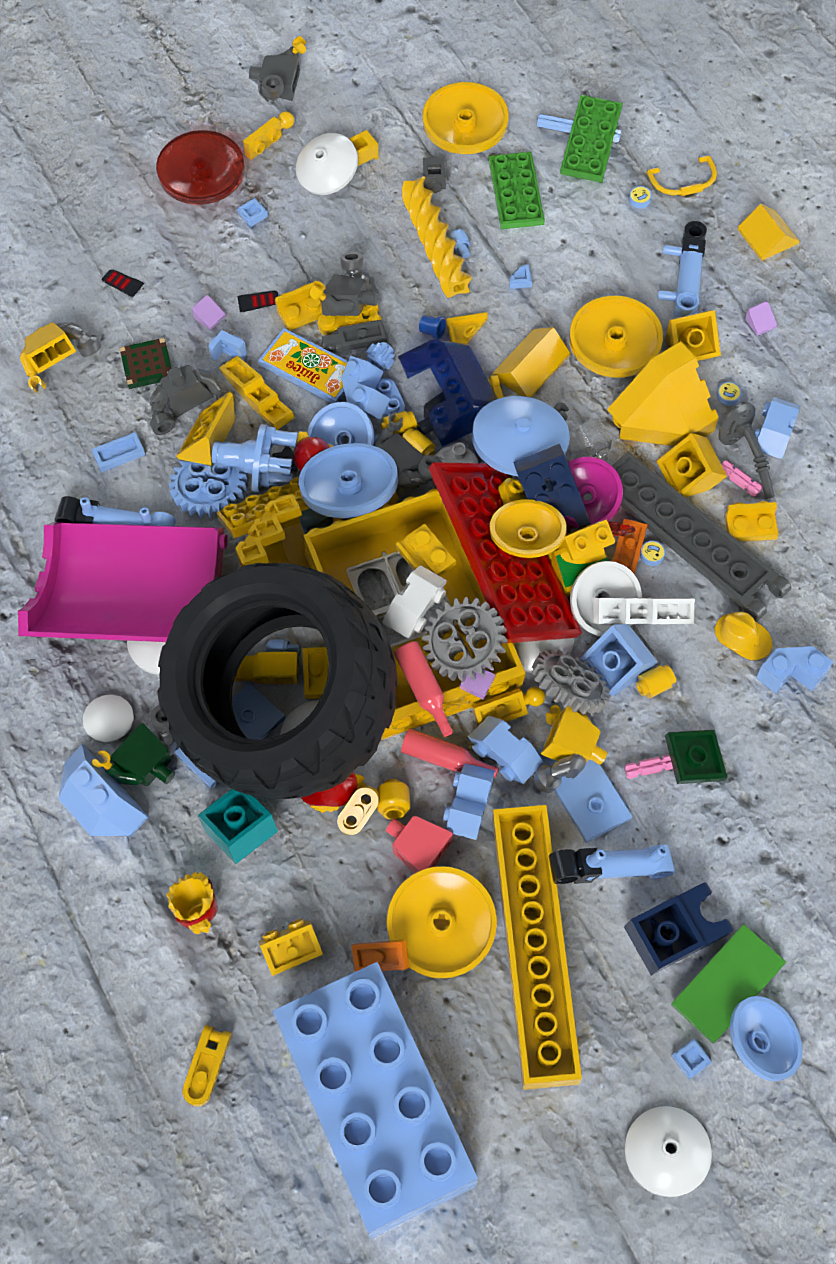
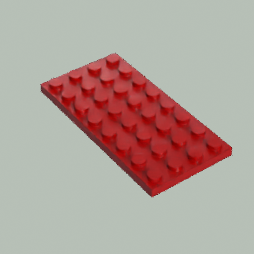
[428,462,582,644]

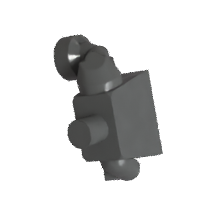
[150,365,227,435]
[373,412,443,489]

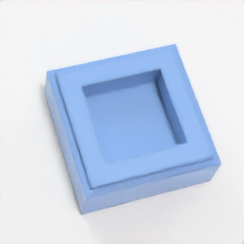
[237,198,268,227]
[671,1038,712,1080]

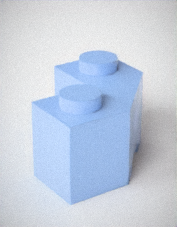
[341,356,390,420]
[755,397,801,459]
[756,646,834,694]
[468,715,544,784]
[443,764,495,840]

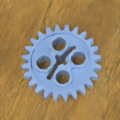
[169,460,248,518]

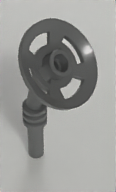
[718,402,775,499]

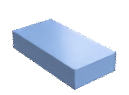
[91,432,145,473]

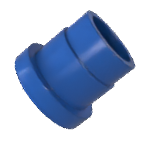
[419,315,446,340]

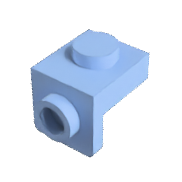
[209,330,247,361]

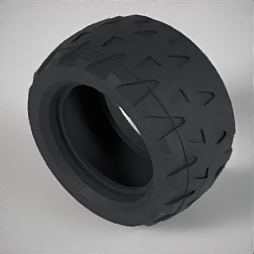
[157,563,398,799]

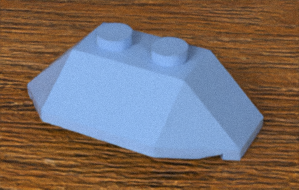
[58,744,149,836]

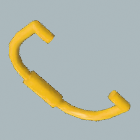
[647,155,717,197]

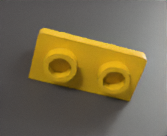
[275,282,322,331]
[724,501,779,542]
[258,918,323,976]

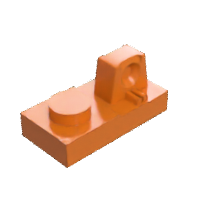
[351,940,409,972]

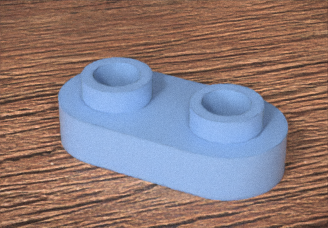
[376,378,405,417]

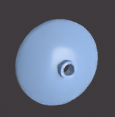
[307,402,374,446]
[730,996,802,1081]

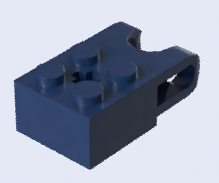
[513,444,591,528]
[624,882,734,976]

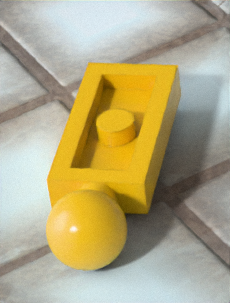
[243,111,294,160]
[471,686,546,727]

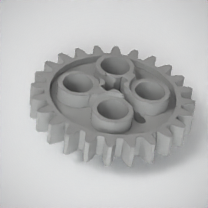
[422,597,508,682]
[531,649,611,715]

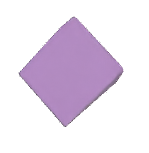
[192,295,226,330]
[745,301,777,336]

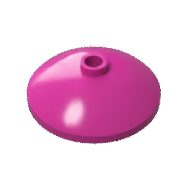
[564,457,623,528]

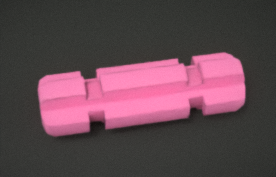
[721,460,763,497]
[624,754,673,779]

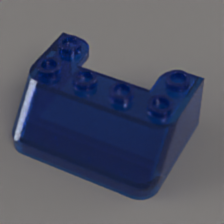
[398,339,498,447]

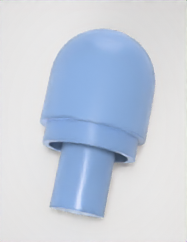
[449,229,470,258]
[265,639,301,655]

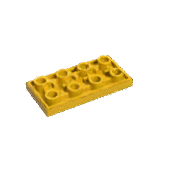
[217,477,309,539]

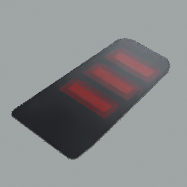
[102,270,144,297]
[237,290,278,313]

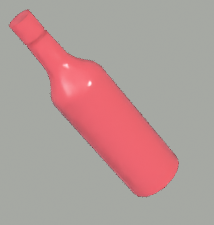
[394,642,453,737]
[401,728,499,778]

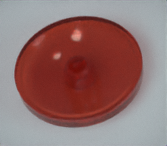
[156,130,245,205]

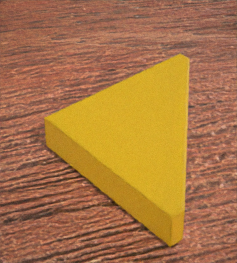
[446,312,488,358]

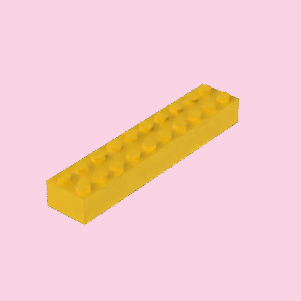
[492,805,582,1090]

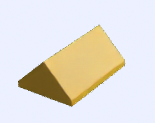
[491,327,570,398]
[176,391,235,466]

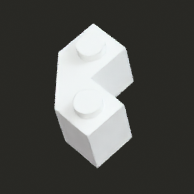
[382,565,447,639]

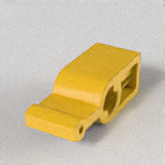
[234,652,299,684]

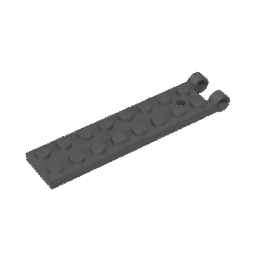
[612,451,791,622]

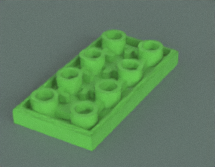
[560,95,623,183]
[488,152,545,229]
[671,924,786,1044]

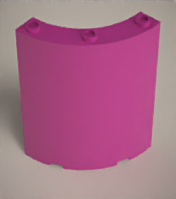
[18,522,228,642]

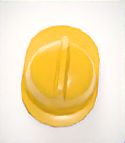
[715,612,772,660]

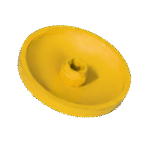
[423,82,509,154]
[569,296,663,378]
[387,867,497,978]

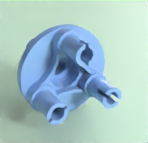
[212,424,298,492]

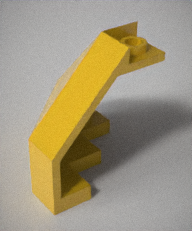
[607,341,719,446]
[235,494,310,568]

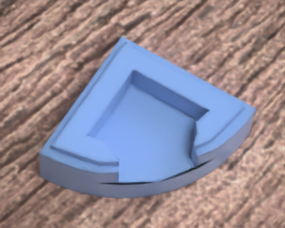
[509,264,532,289]

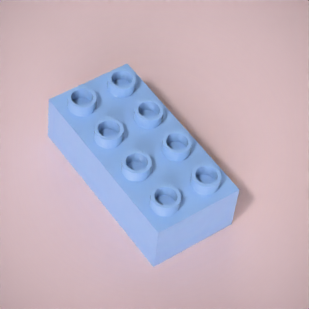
[273,962,478,1239]

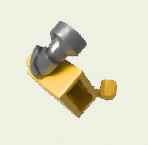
[20,322,101,393]
[534,705,608,793]

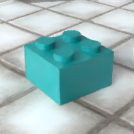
[198,789,278,864]

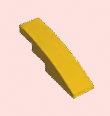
[219,356,295,430]

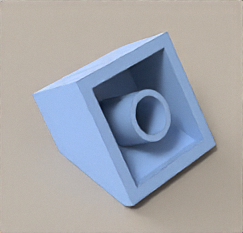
[580,624,658,697]

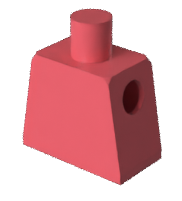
[386,816,453,874]

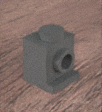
[423,157,446,193]

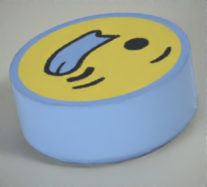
[629,186,652,208]
[717,382,741,406]
[640,541,665,566]

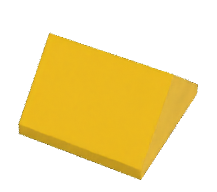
[737,204,800,261]
[665,310,721,361]

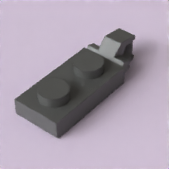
[322,320,387,352]

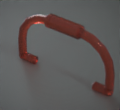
[566,521,636,537]

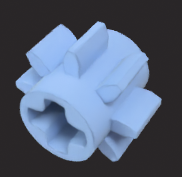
[366,342,395,371]

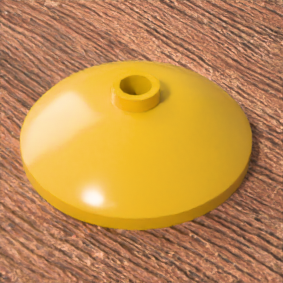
[490,499,566,558]

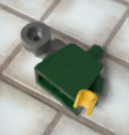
[92,705,177,786]

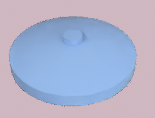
[472,396,570,476]
[299,443,398,518]

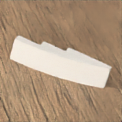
[593,598,695,624]

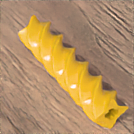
[402,176,472,298]

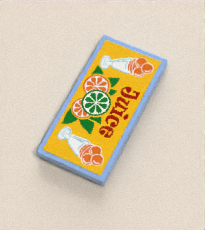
[258,328,348,403]

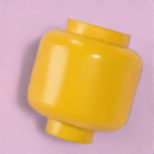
[376,779,411,820]

